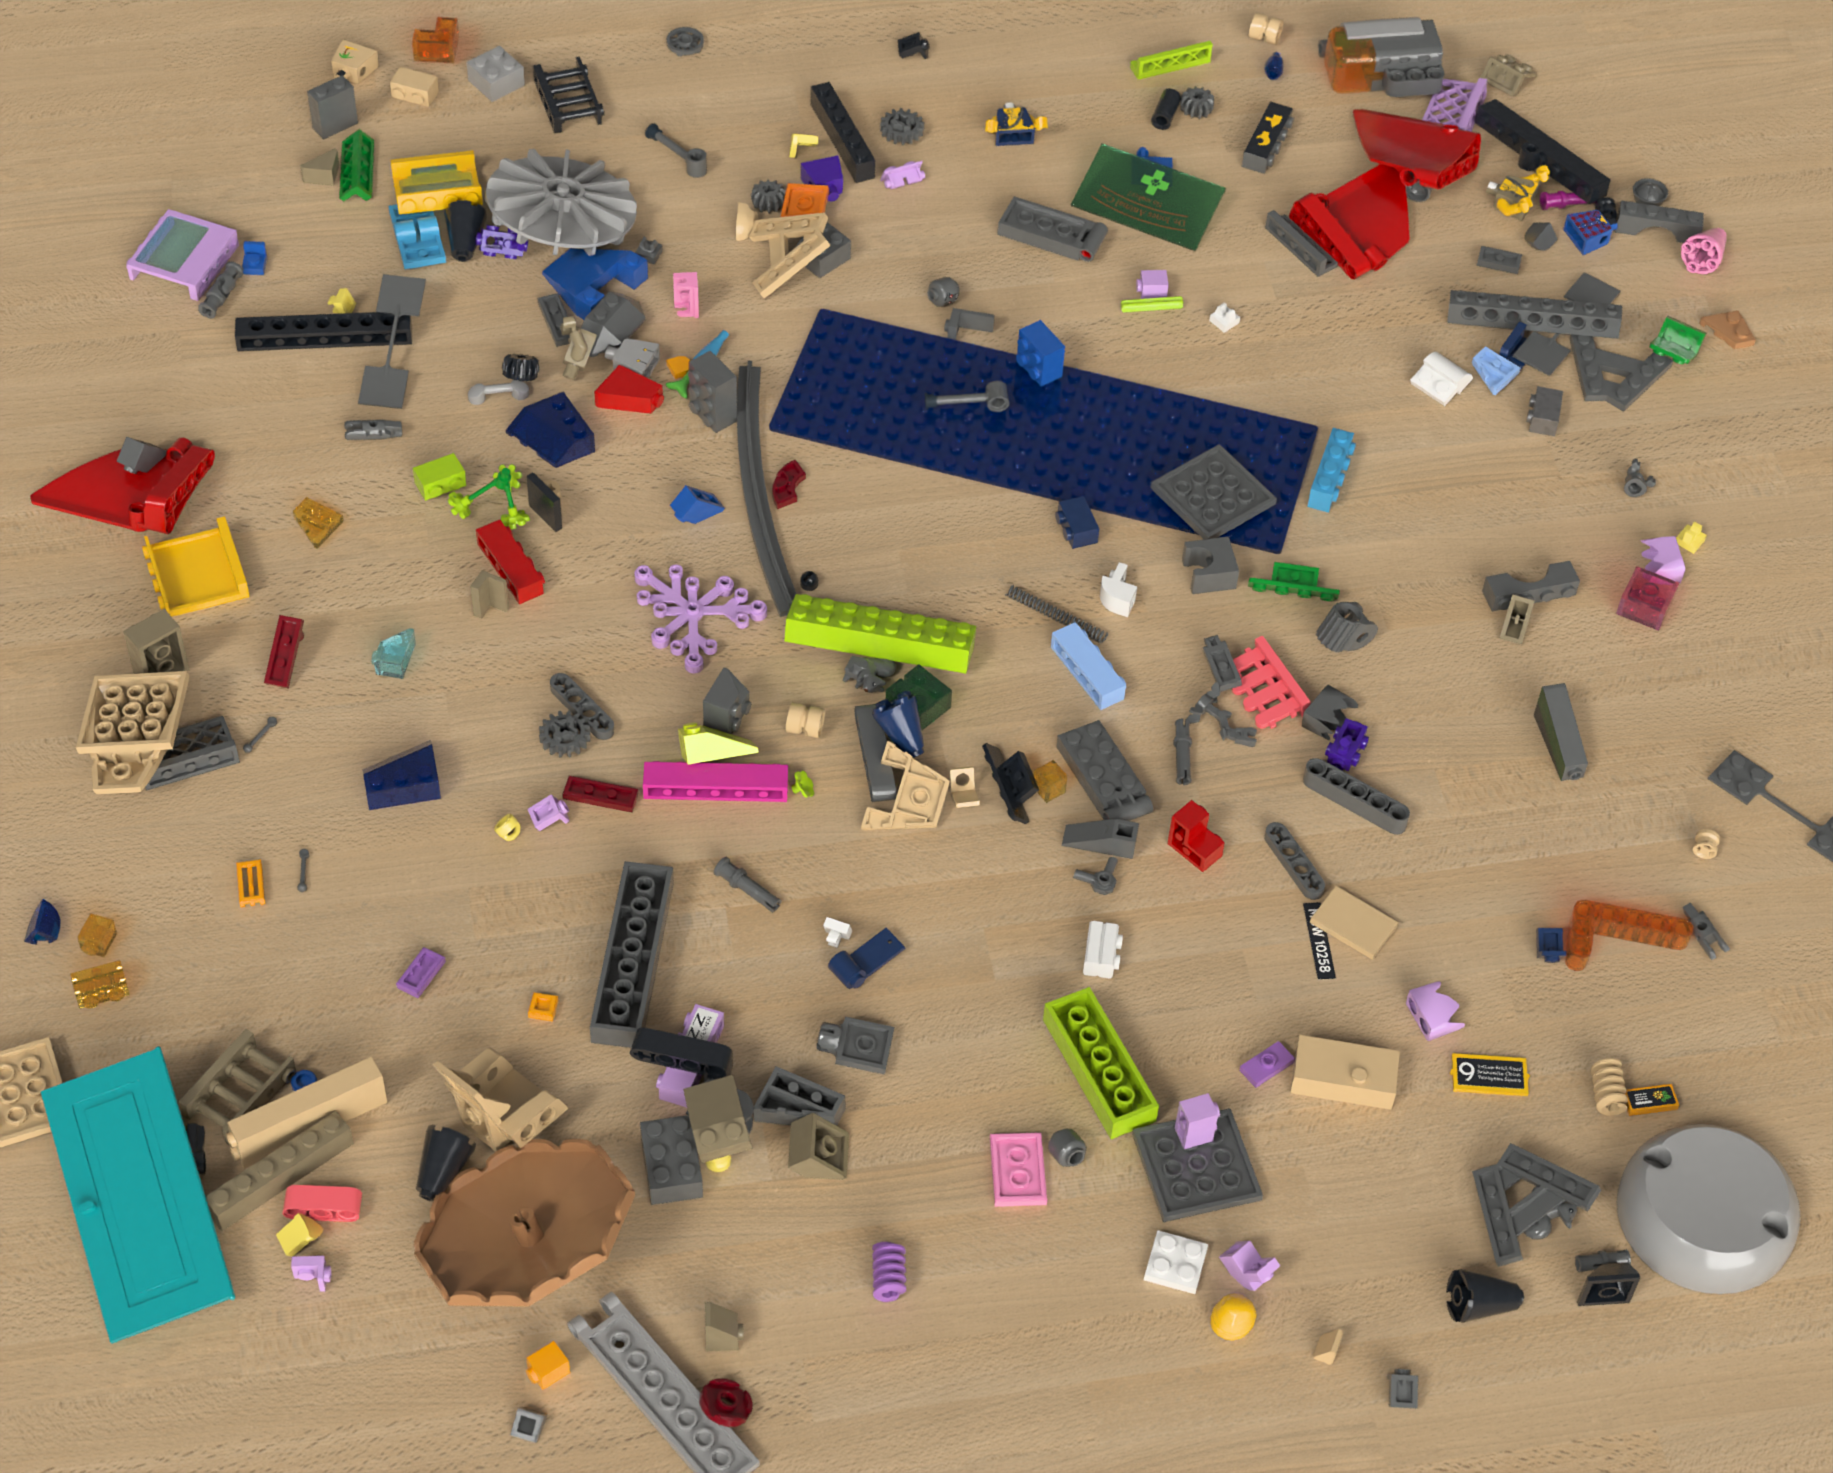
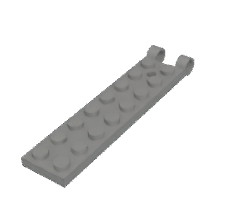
[567,1292,760,1473]

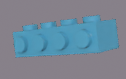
[1307,428,1356,513]

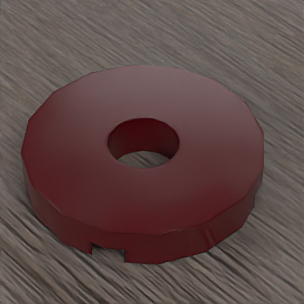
[699,1378,753,1427]

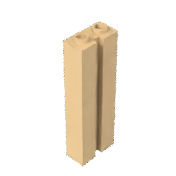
[226,1056,387,1169]

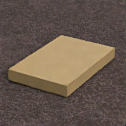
[1310,886,1399,960]

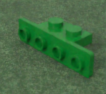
[1248,562,1340,602]

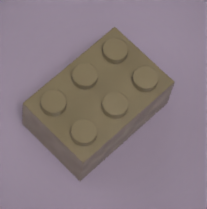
[123,609,190,674]

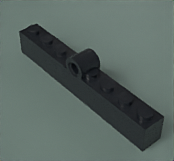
[1475,99,1611,204]

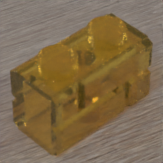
[70,960,130,1009]

